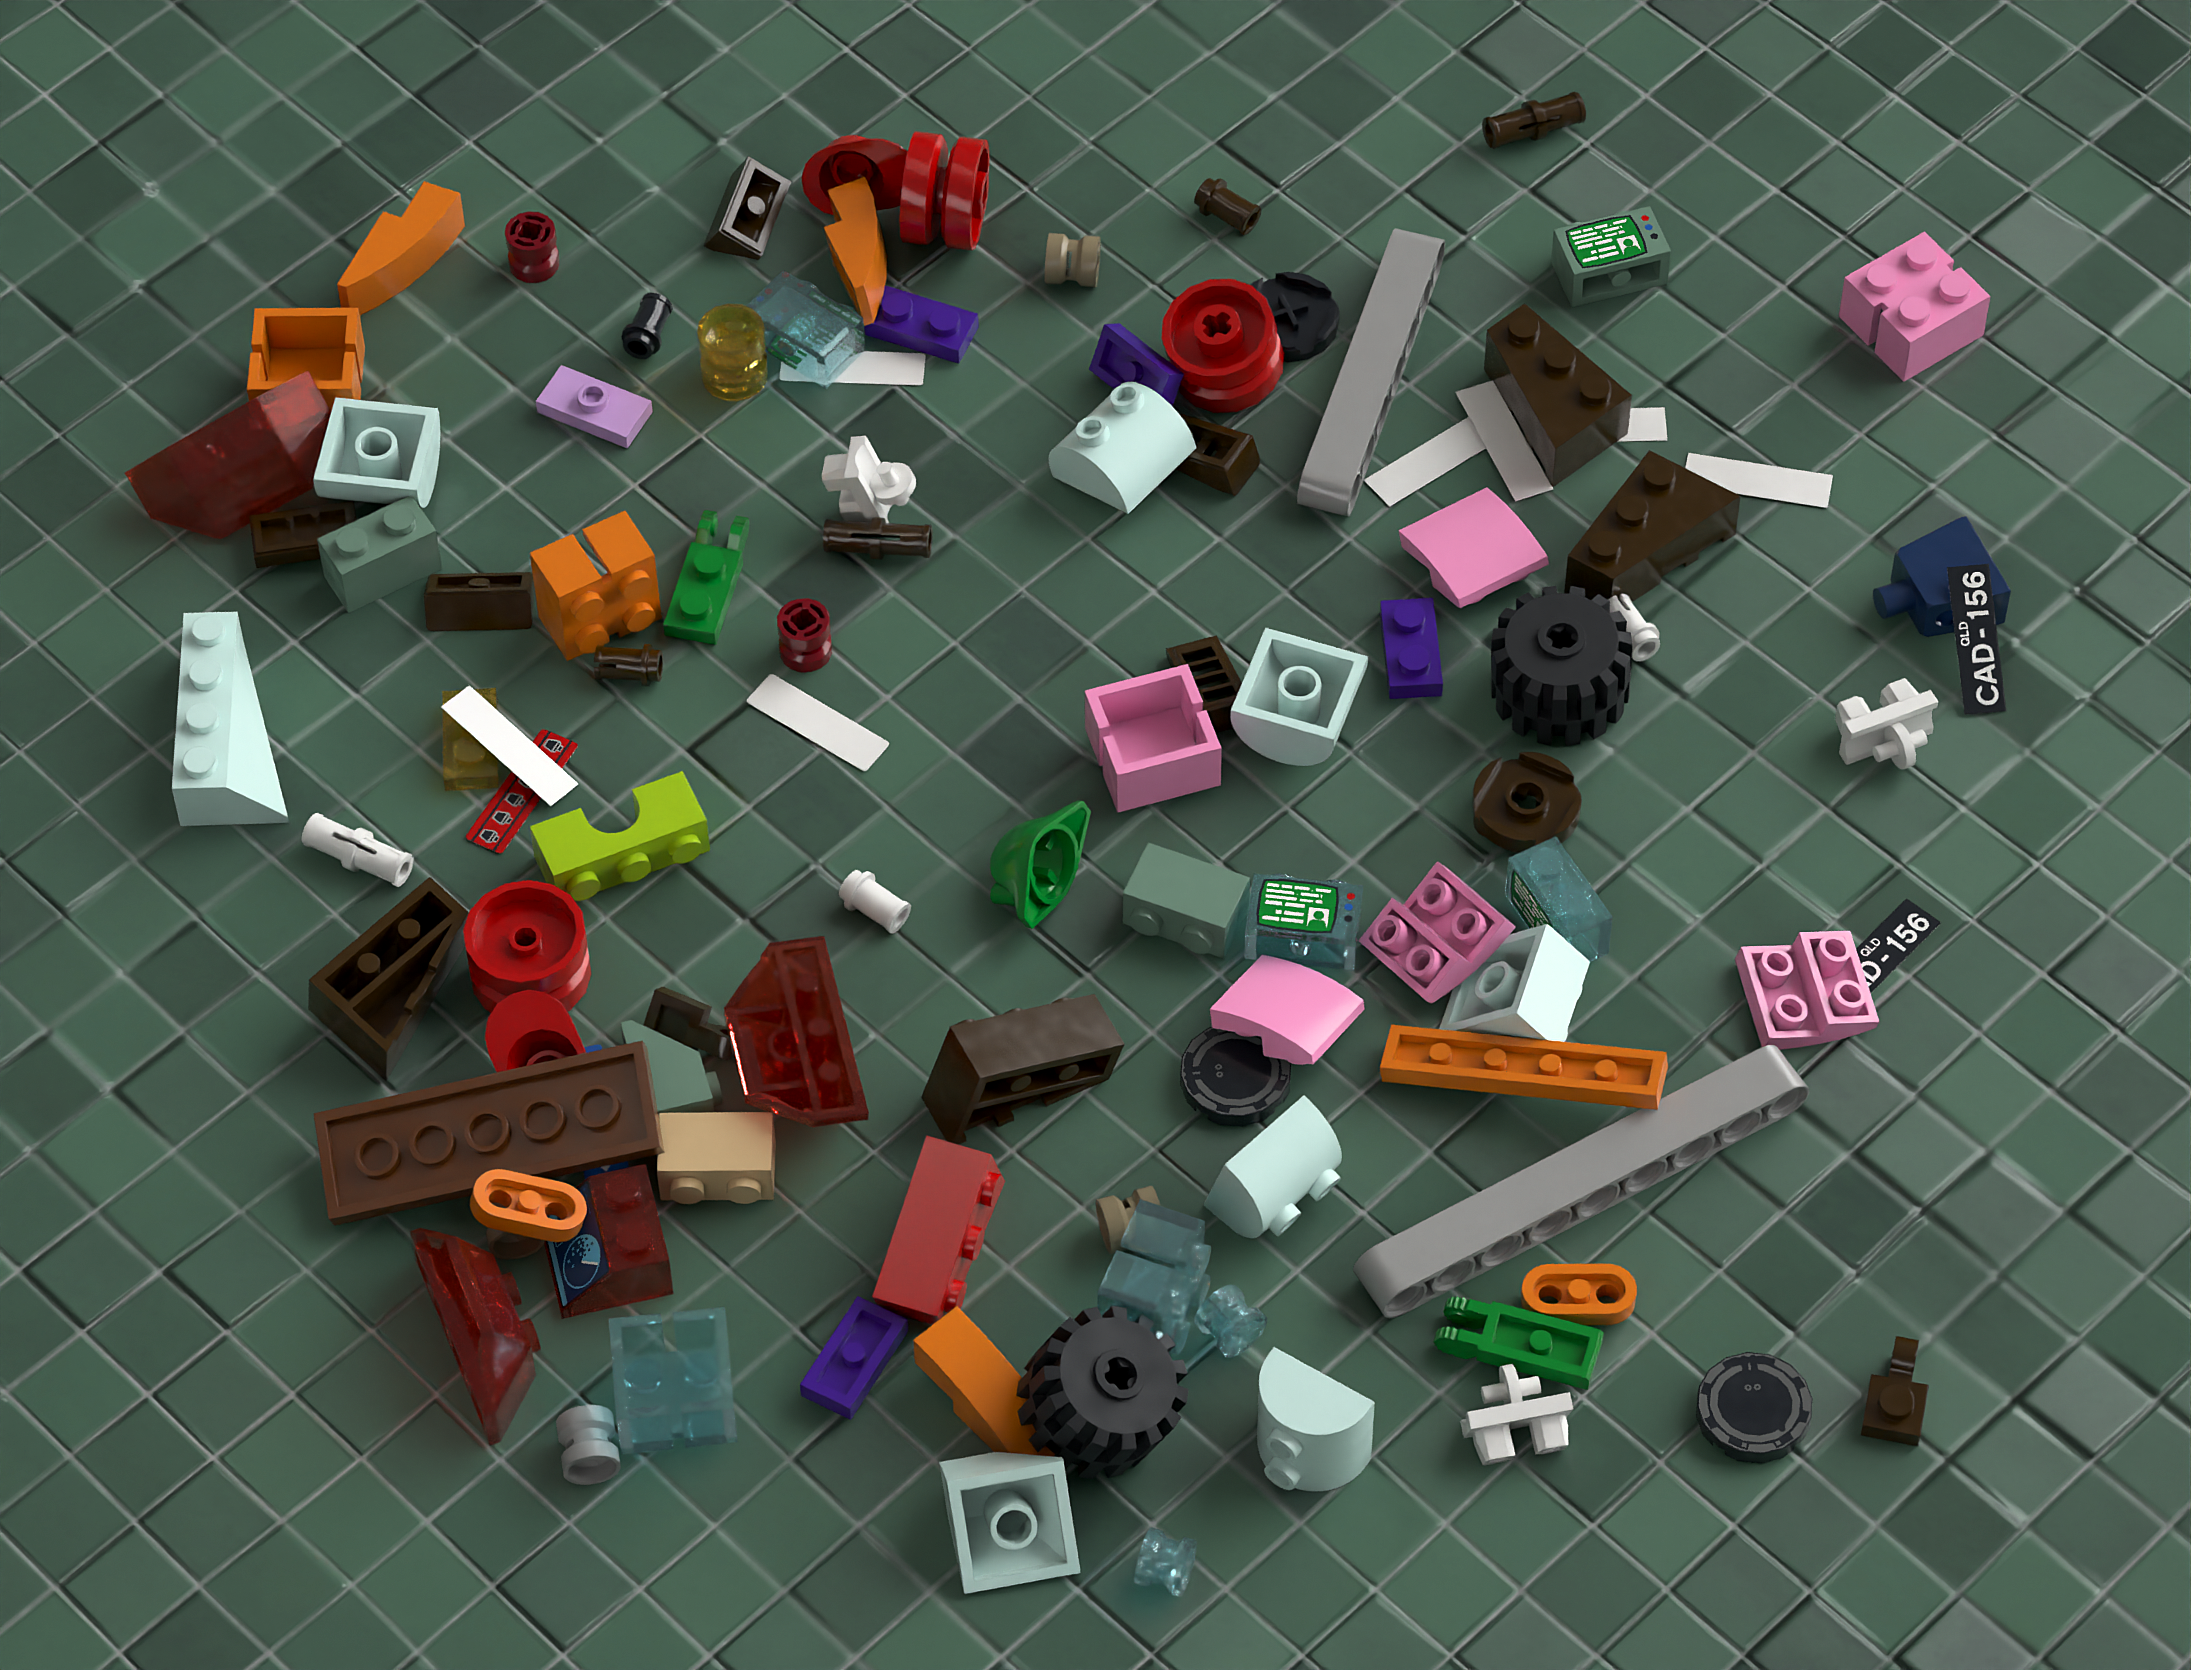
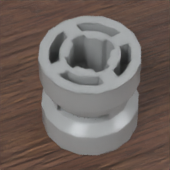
[556,1405,621,1485]

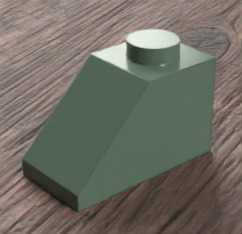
[621,1020,723,1115]

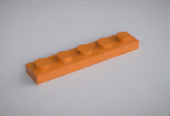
[1380,1025,1668,1110]

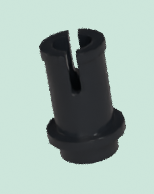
[621,293,673,359]

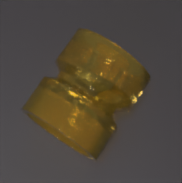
[697,303,768,401]

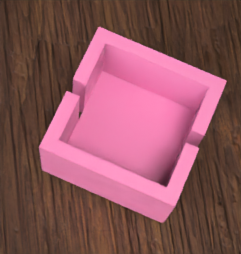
[1839,231,1991,382]
[1085,664,1222,812]

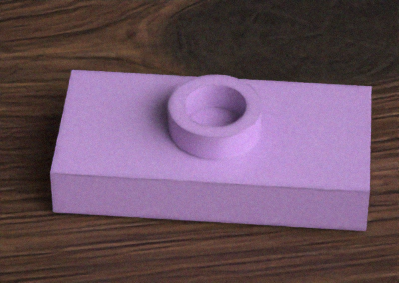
[536,365,653,449]

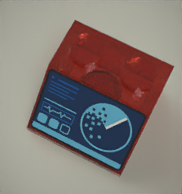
[544,1164,674,1319]

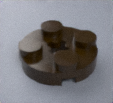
[1472,752,1582,858]

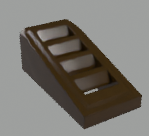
[1175,413,1260,496]
[1166,635,1242,733]

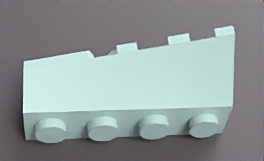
[172,612,289,826]

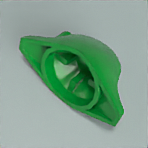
[990,801,1091,929]

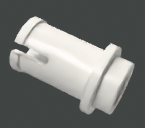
[1608,594,1660,661]
[839,870,912,934]

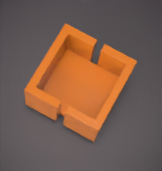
[247,308,365,428]
[530,511,662,661]

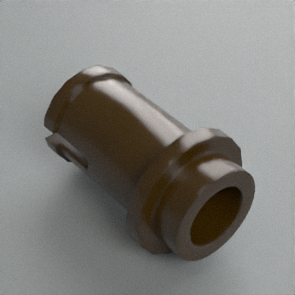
[1194,178,1262,235]
[594,644,663,686]

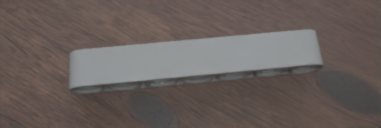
[1297,228,1445,517]

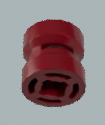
[504,211,560,283]
[777,598,832,672]

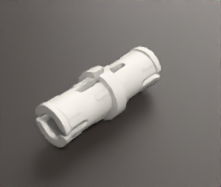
[302,813,414,887]

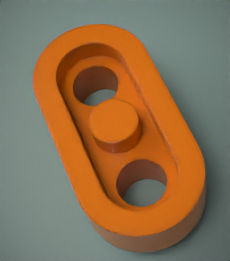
[470,1169,587,1242]
[1521,1264,1637,1325]

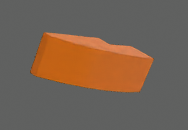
[823,177,887,326]
[337,181,465,315]
[913,1306,1055,1457]

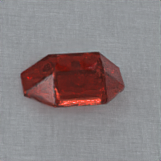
[125,371,332,540]
[724,936,869,1127]
[409,1228,541,1446]

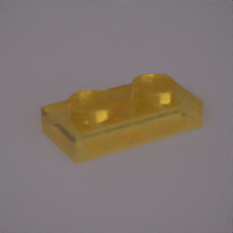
[442,688,499,791]

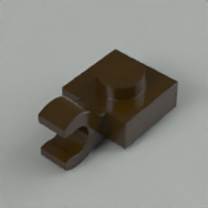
[643,987,746,1060]
[1861,1336,1929,1446]

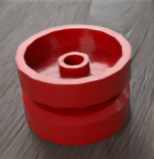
[899,131,990,251]
[1161,279,1284,413]
[463,880,591,1013]

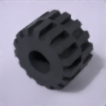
[1491,586,1632,746]
[1016,1306,1189,1479]

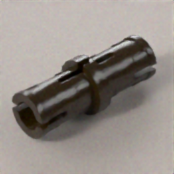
[1482,91,1586,149]
[823,517,933,560]

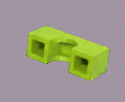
[530,771,710,901]

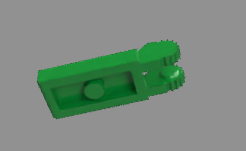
[663,510,750,645]
[1433,1296,1604,1390]

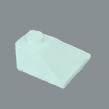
[939,1452,1081,1594]

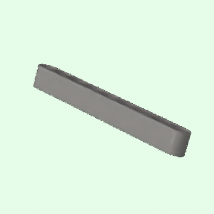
[1353,1045,1809,1318]

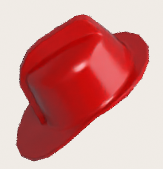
[801,135,908,215]
[485,989,587,1072]

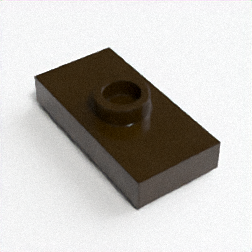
[249,501,357,568]

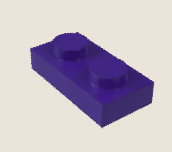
[864,285,979,364]
[1089,323,1184,406]
[1380,598,1443,699]
[800,1296,908,1420]

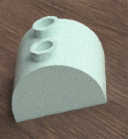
[1049,382,1196,514]
[313,397,440,508]
[1230,628,1368,766]
[1203,1095,1342,1238]
[1257,1347,1375,1491]

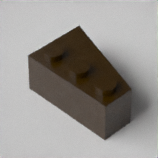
[1484,303,1632,487]
[1564,450,1741,605]
[308,877,469,1081]
[921,994,1125,1145]

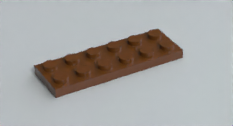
[313,1040,665,1226]

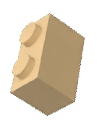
[657,1112,776,1204]

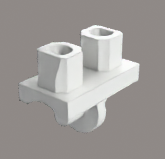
[822,436,916,523]
[1835,678,1938,770]
[1460,1364,1573,1465]

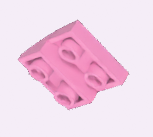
[1398,487,1549,608]
[1359,862,1516,1004]
[1735,931,1879,1050]
[1210,955,1365,1065]

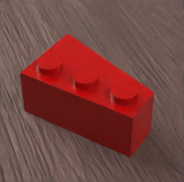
[872,1135,1005,1325]

